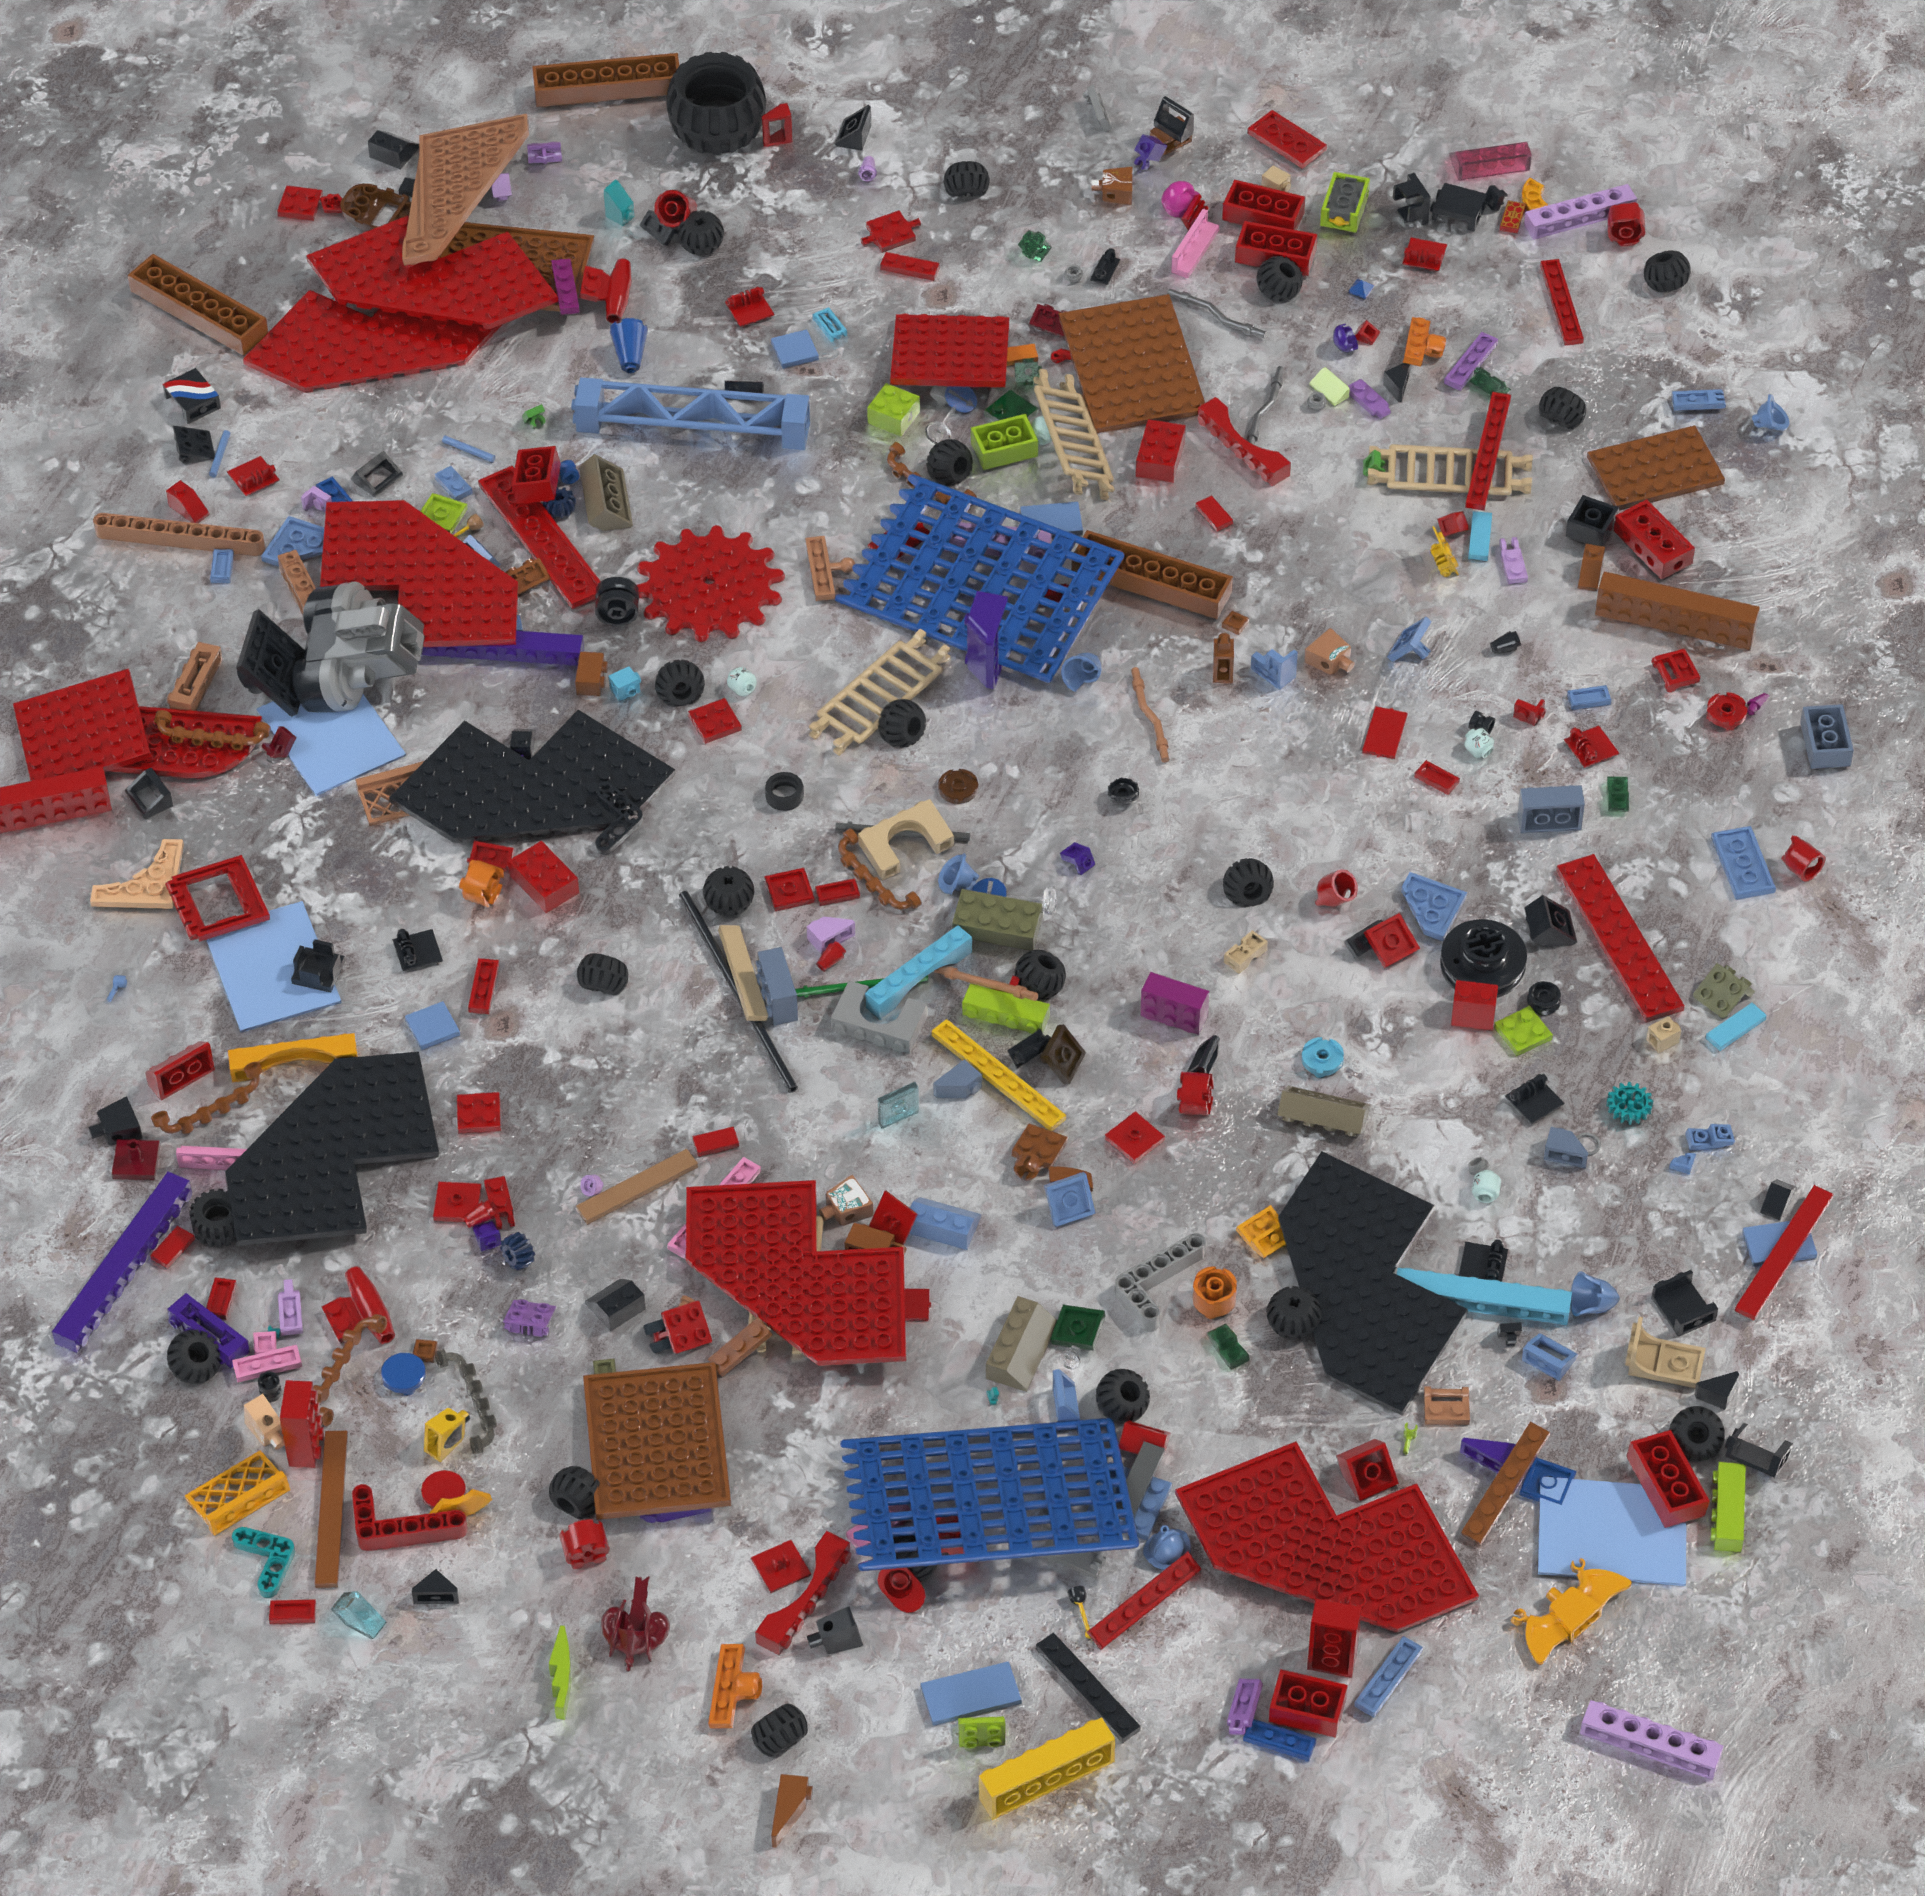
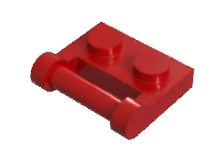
[1651,648,1700,692]

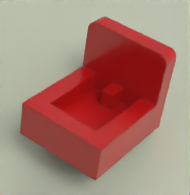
[1513,699,1546,726]

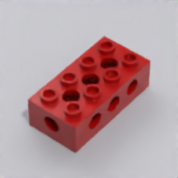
[1614,499,1695,580]

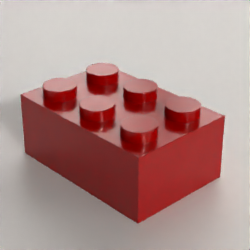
[1136,419,1186,483]
[511,446,561,504]
[508,840,579,913]
[1268,1669,1348,1738]

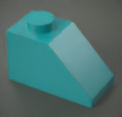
[603,179,635,226]

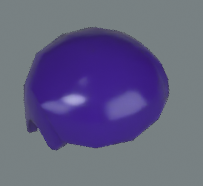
[1333,324,1358,353]

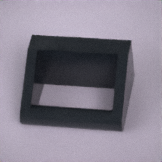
[1154,96,1194,143]
[351,451,403,497]
[125,767,173,819]
[1187,1035,1220,1074]

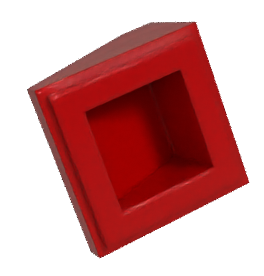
[1354,320,1380,345]

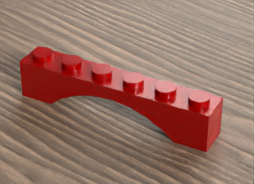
[1197,397,1291,487]
[755,1531,852,1655]

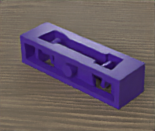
[167,1293,250,1369]

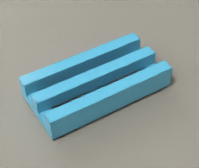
[812,307,847,342]

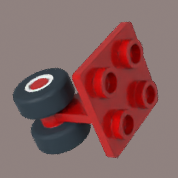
[643,1300,712,1354]

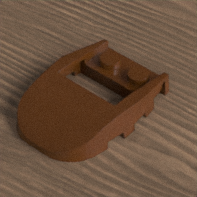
[340,183,411,232]

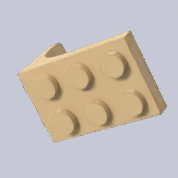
[1625,1316,1706,1388]

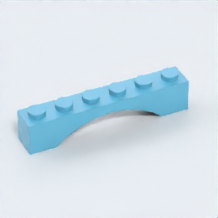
[865,925,972,1020]

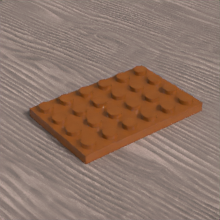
[1587,425,1725,511]

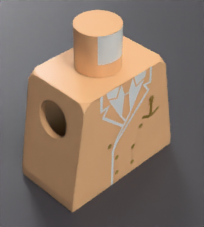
[244,1394,285,1450]

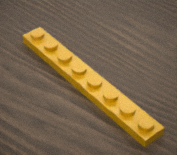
[931,1019,1066,1131]

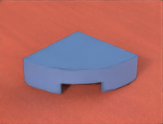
[1669,1153,1696,1174]

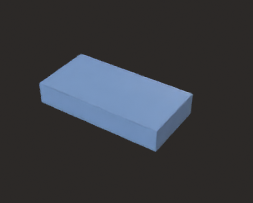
[210,549,234,583]
[1567,685,1611,710]

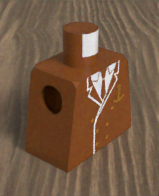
[1091,167,1133,205]

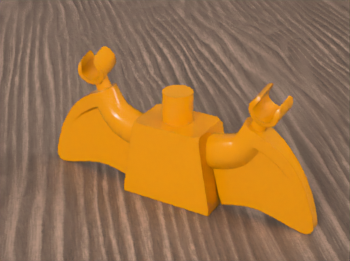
[1511,1558,1632,1665]

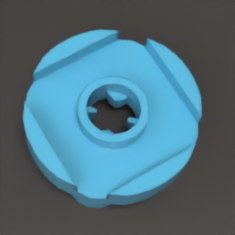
[1301,1037,1344,1078]

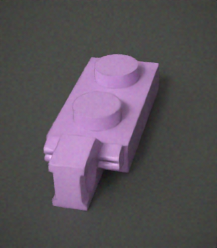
[278,1279,303,1336]

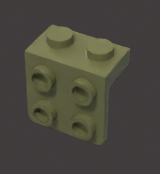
[1693,963,1755,1019]

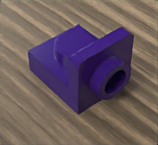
[1060,842,1095,875]
[472,1220,501,1251]

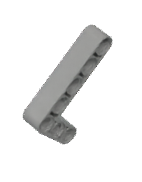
[1115,1233,1206,1332]

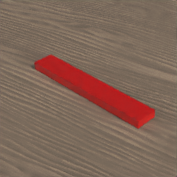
[1540,259,1584,346]
[1087,1552,1202,1650]

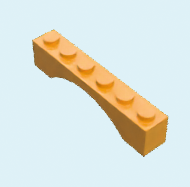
[228,1033,358,1083]

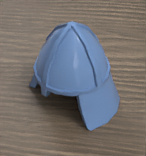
[1061,652,1102,692]
[1570,1271,1620,1317]

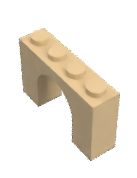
[858,799,954,881]

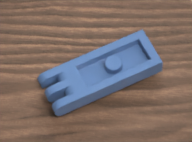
[1671,389,1726,411]

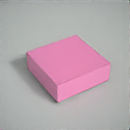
[253,1331,277,1355]

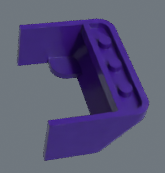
[964,591,1008,690]

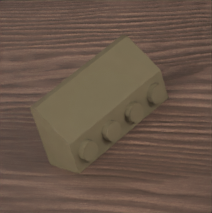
[579,454,633,531]
[1277,1085,1371,1137]
[986,1296,1057,1392]

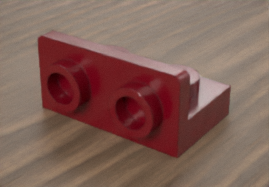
[1029,304,1067,339]

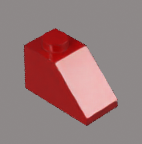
[166,480,210,523]

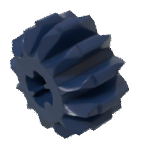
[543,487,576,519]
[500,1232,536,1271]

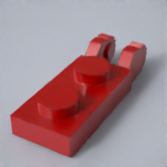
[484,1176,515,1230]

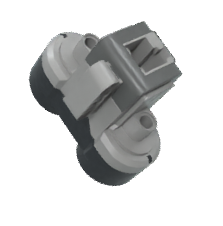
[292,582,424,712]

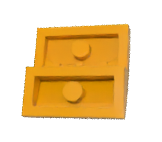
[1235,1205,1286,1259]

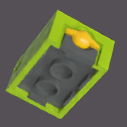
[1320,172,1370,233]

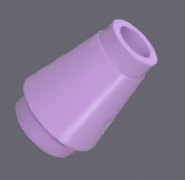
[858,156,877,182]

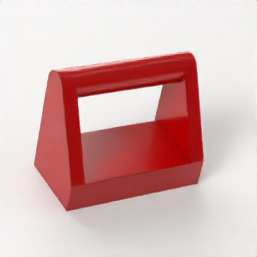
[762,103,793,147]

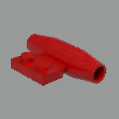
[579,258,632,324]
[322,1266,395,1344]

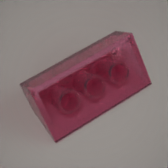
[1449,142,1532,181]

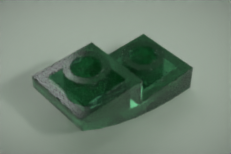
[1607,776,1629,812]
[1207,1323,1250,1370]

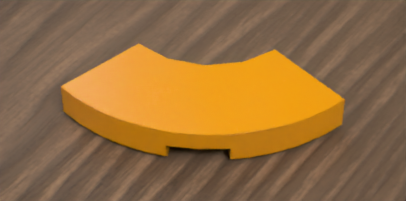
[1522,178,1548,211]
[430,1489,492,1517]

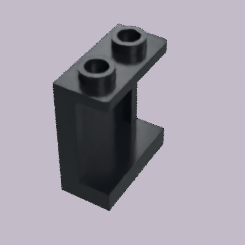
[1430,183,1487,232]

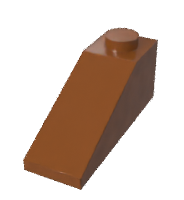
[771,1774,813,1848]

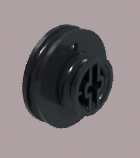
[1440,919,1527,998]

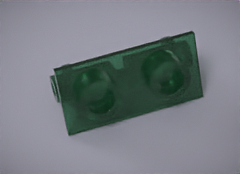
[1469,367,1511,396]

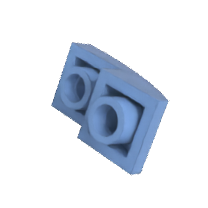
[1685,1124,1735,1151]

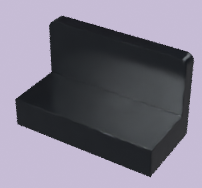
[640,210,678,246]

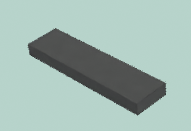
[1116,1441,1165,1521]

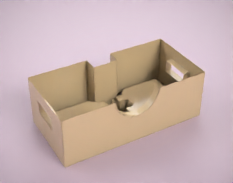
[1224,930,1268,974]

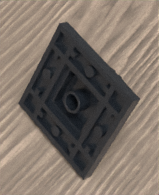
[236,609,305,717]

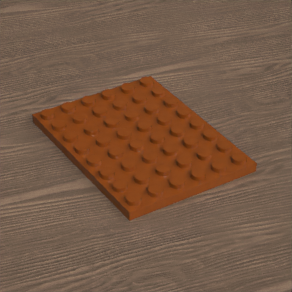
[439,222,594,312]
[1059,294,1205,433]
[583,1362,731,1520]

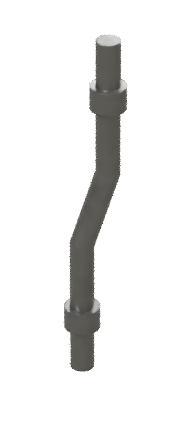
[1167,289,1267,339]
[1247,366,1284,444]

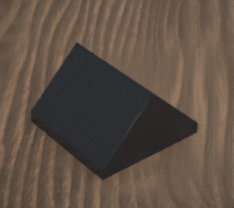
[835,104,871,151]

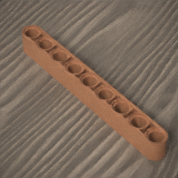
[93,513,265,556]

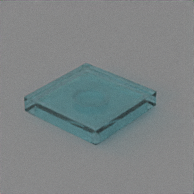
[877,1082,919,1129]

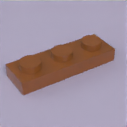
[708,1317,773,1377]

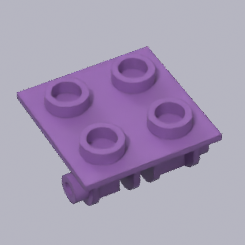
[503,1299,556,1337]

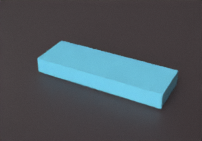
[1468,511,1492,561]
[1706,1003,1767,1051]

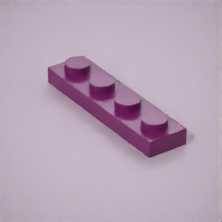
[551,259,579,315]

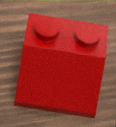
[1451,980,1498,1031]
[1336,1439,1399,1501]

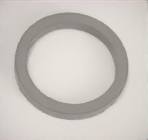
[1576,1132,1601,1156]

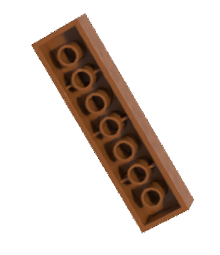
[532,53,679,107]
[128,254,268,356]
[1071,530,1233,619]
[1595,571,1760,650]

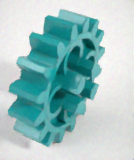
[1606,1082,1653,1125]

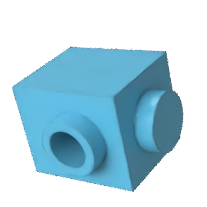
[608,666,641,702]

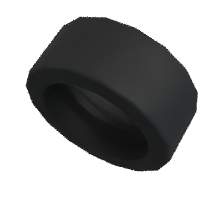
[765,772,804,811]

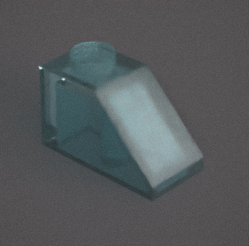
[331,1591,387,1639]

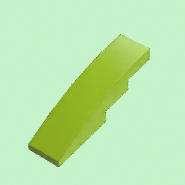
[549,1625,571,1720]

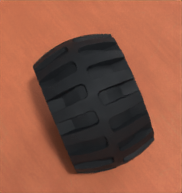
[666,52,766,155]

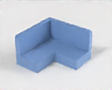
[1251,649,1298,690]

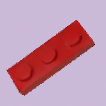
[880,252,940,281]
[468,958,499,1014]

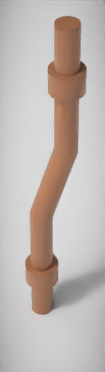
[1131,667,1169,763]
[934,966,1038,1001]

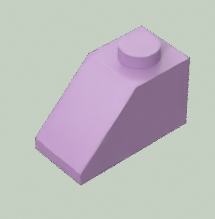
[490,173,512,201]
[807,916,855,955]

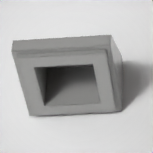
[930,386,954,406]

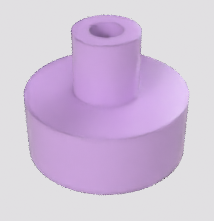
[581,1174,603,1196]

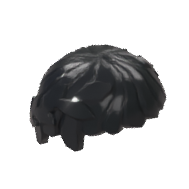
[1108,778,1140,805]

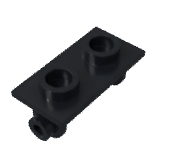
[1090,248,1121,285]
[725,381,764,400]
[1007,1029,1051,1069]

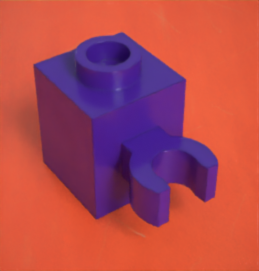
[1134,134,1167,171]

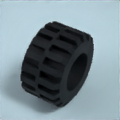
[189,1189,236,1248]

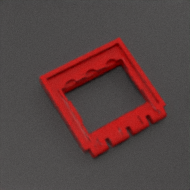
[165,855,270,942]

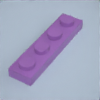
[1444,332,1498,391]

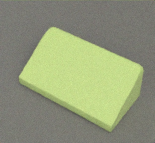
[1309,367,1350,406]

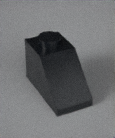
[510,729,536,760]

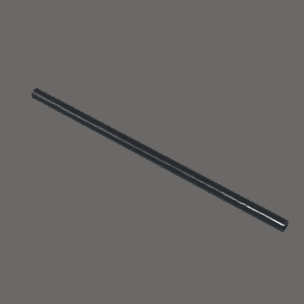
[679,891,798,1093]

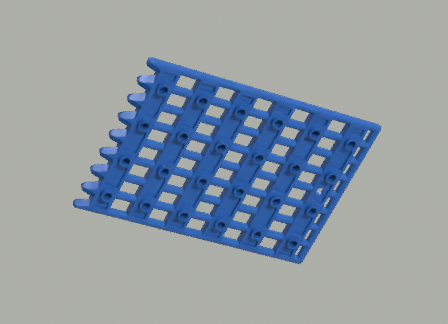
[835,474,1124,683]
[840,1418,1139,1571]

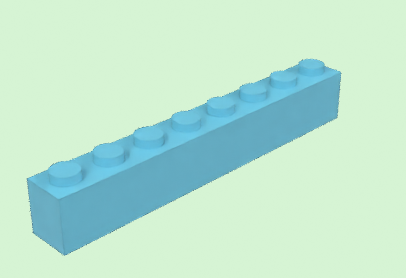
[1397,1268,1572,1325]

